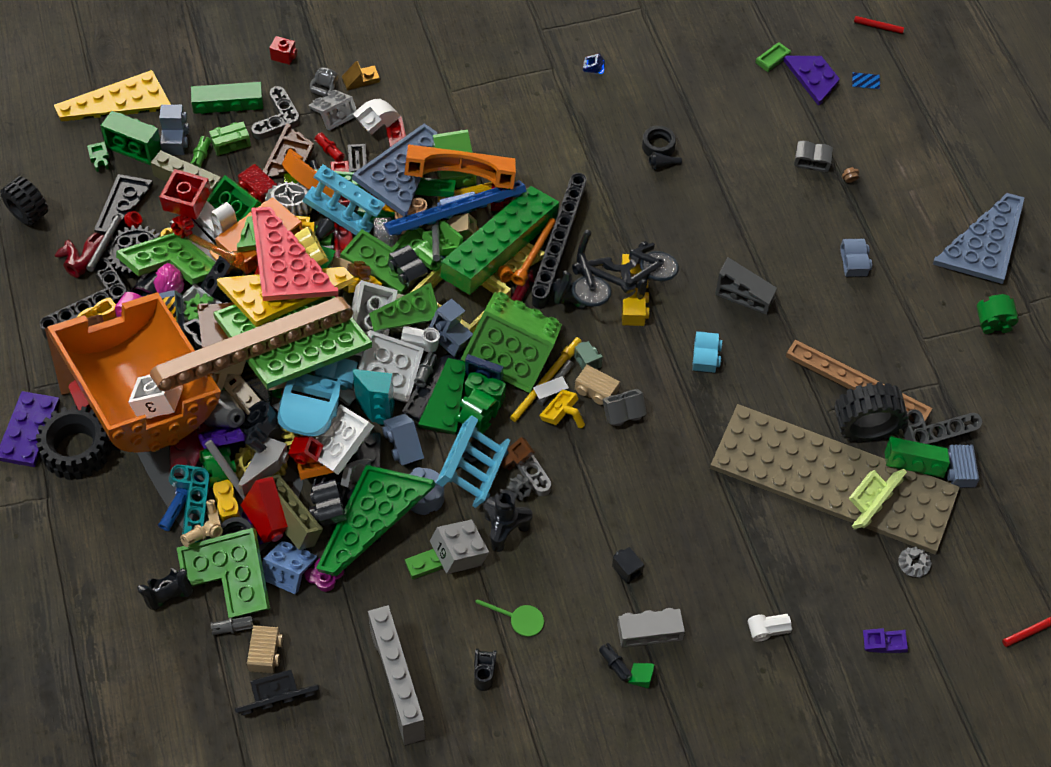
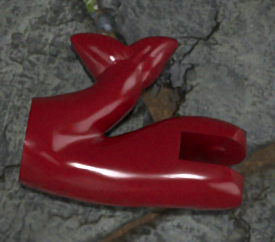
[55,233,109,278]

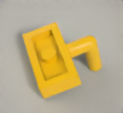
[539,389,585,428]

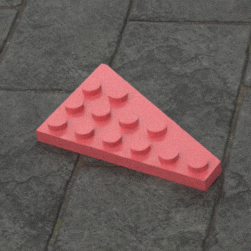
[251,207,338,301]

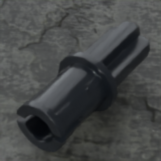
[599,643,632,681]

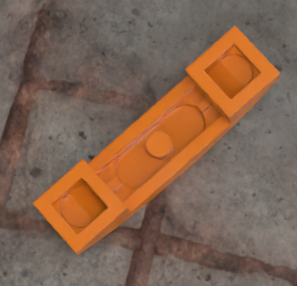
[282,149,335,198]

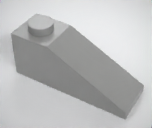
[238,437,289,495]

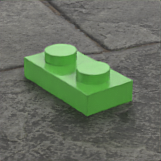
[405,549,443,580]

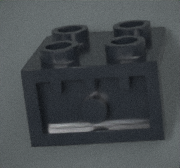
[352,433,381,468]

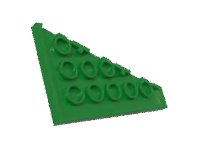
[316,465,436,576]

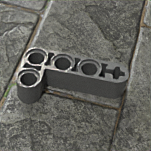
[902,409,982,444]

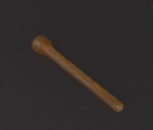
[189,234,245,267]

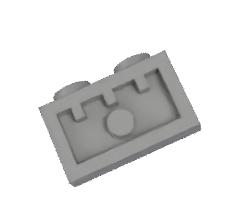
[308,90,357,130]

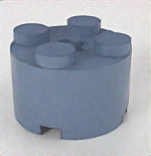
[410,467,445,515]

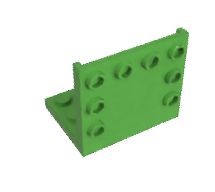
[461,292,562,393]

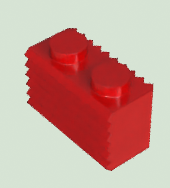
[238,164,277,203]

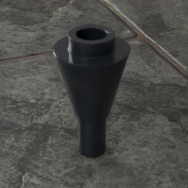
[649,152,682,169]
[315,218,336,241]

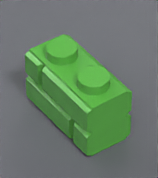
[209,122,251,156]

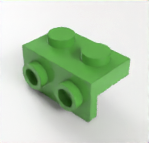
[422,221,463,256]

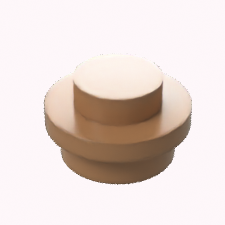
[842,167,859,183]

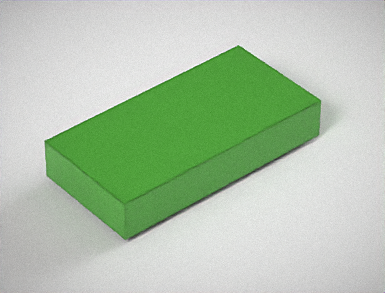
[755,42,791,72]

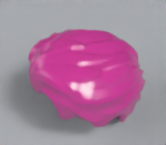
[154,263,184,293]

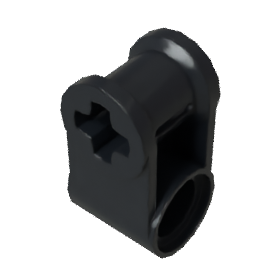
[474,648,497,691]

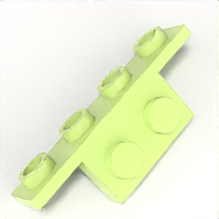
[849,469,907,529]

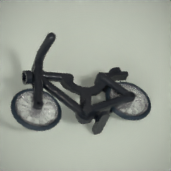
[572,230,679,307]

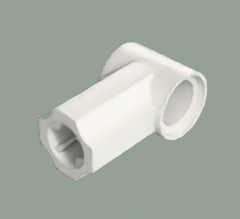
[401,326,440,352]
[748,614,792,642]

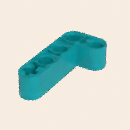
[169,465,209,543]

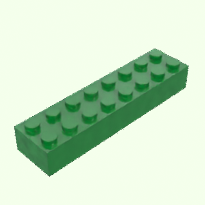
[440,186,560,295]

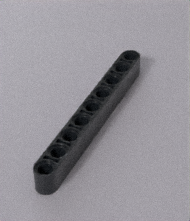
[532,173,587,309]

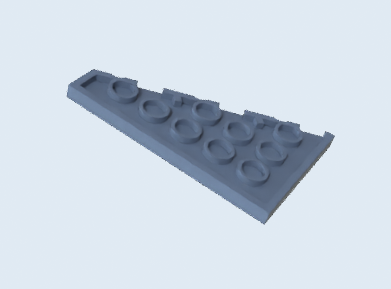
[352,124,437,217]

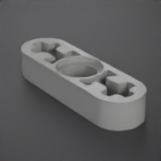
[516,455,551,496]

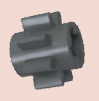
[507,474,533,500]

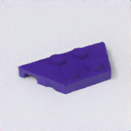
[784,56,839,105]
[198,427,245,449]

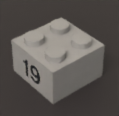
[430,520,489,574]

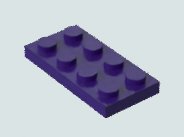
[0,391,60,467]

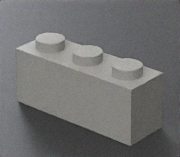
[617,608,685,648]

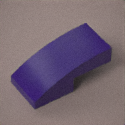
[863,628,908,653]

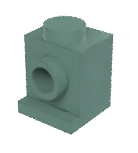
[574,341,603,370]

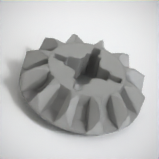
[898,546,932,577]

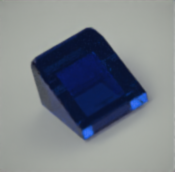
[583,53,605,74]

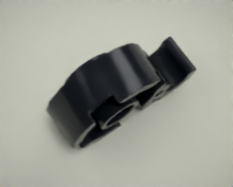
[239,400,278,453]

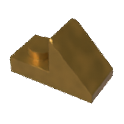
[342,61,380,91]

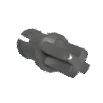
[414,352,437,387]
[211,616,254,636]

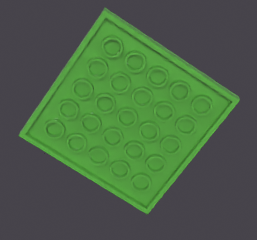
[214,296,372,389]

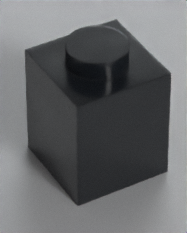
[612,547,644,584]

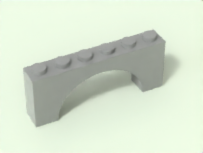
[368,605,425,745]

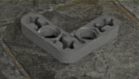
[251,86,300,140]

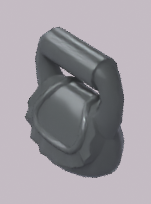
[310,67,339,97]

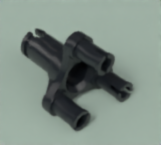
[483,490,532,552]

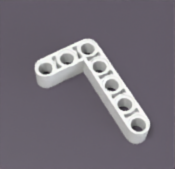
[194,201,237,241]

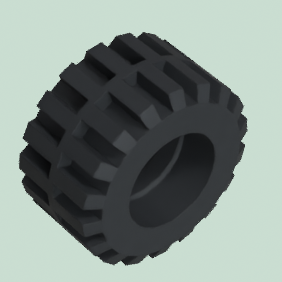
[0,176,49,226]

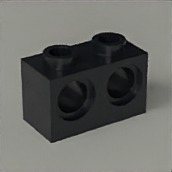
[200,256,244,303]

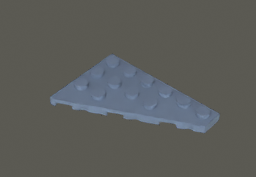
[933,193,1024,284]

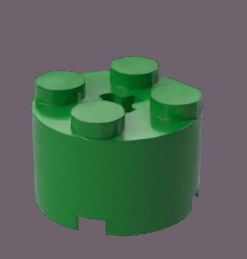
[976,294,1019,334]
[456,388,500,434]
[199,444,236,489]

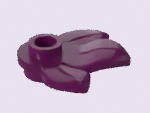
[304,558,345,592]

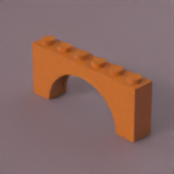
[404,144,516,189]

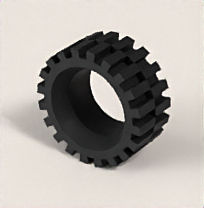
[834,382,909,443]
[36,405,111,480]

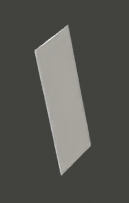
[533,376,569,399]

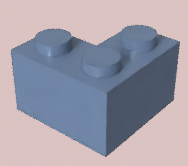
[159,105,190,155]
[429,299,473,357]
[382,414,424,465]

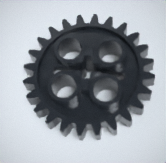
[105,225,161,278]

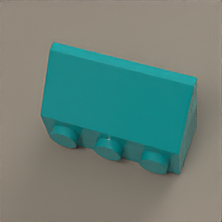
[353,369,395,424]

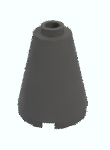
[203,390,245,428]

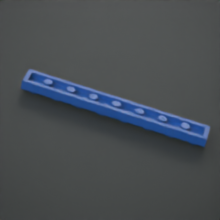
[383,180,527,236]

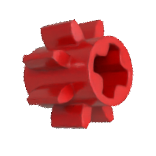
[171,214,195,238]

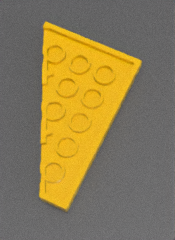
[217,267,354,327]

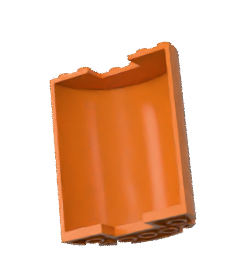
[48,292,221,453]

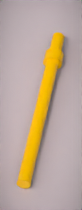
[510,337,582,422]

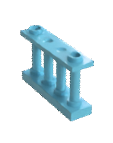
[302,164,385,235]
[436,416,511,508]

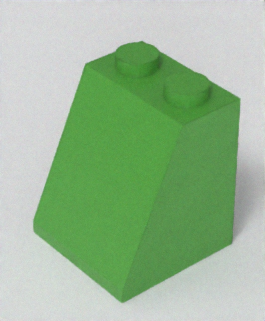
[433,129,477,188]

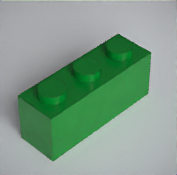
[885,437,950,478]

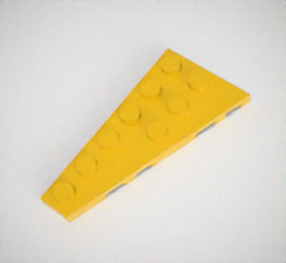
[54,70,171,122]

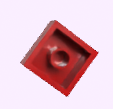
[159,169,212,220]

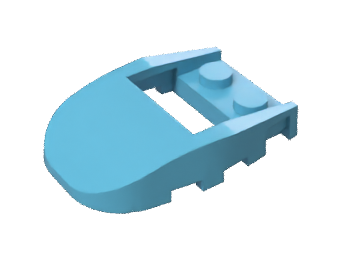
[277,374,341,436]

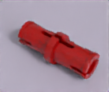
[315,132,345,161]

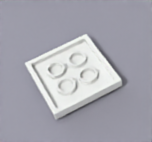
[353,330,424,403]
[315,404,374,475]

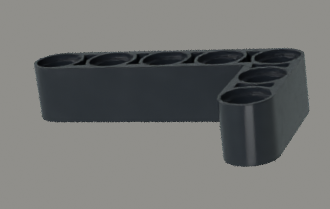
[39,258,127,340]

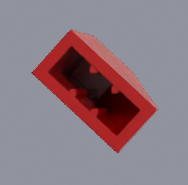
[240,477,288,543]

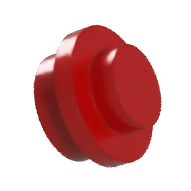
[124,211,142,229]

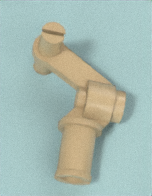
[180,499,223,547]

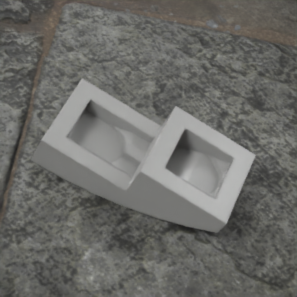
[341,458,371,487]

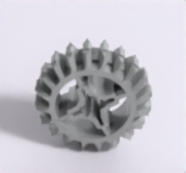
[265,181,313,217]

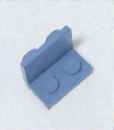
[262,541,317,594]

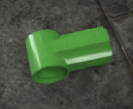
[411,240,443,271]

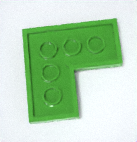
[340,227,425,294]
[116,233,215,285]
[177,528,270,619]

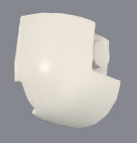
[353,99,401,135]

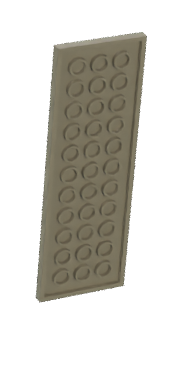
[710,404,959,554]

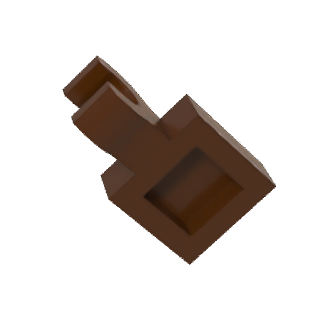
[347,261,371,280]
[501,437,535,471]

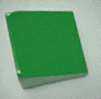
[628,663,655,689]

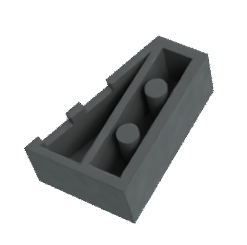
[715,257,777,315]

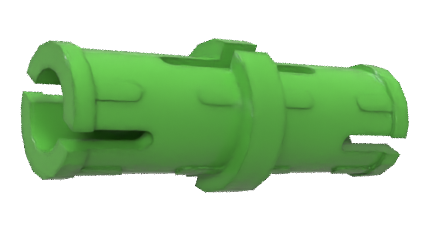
[190,136,211,168]

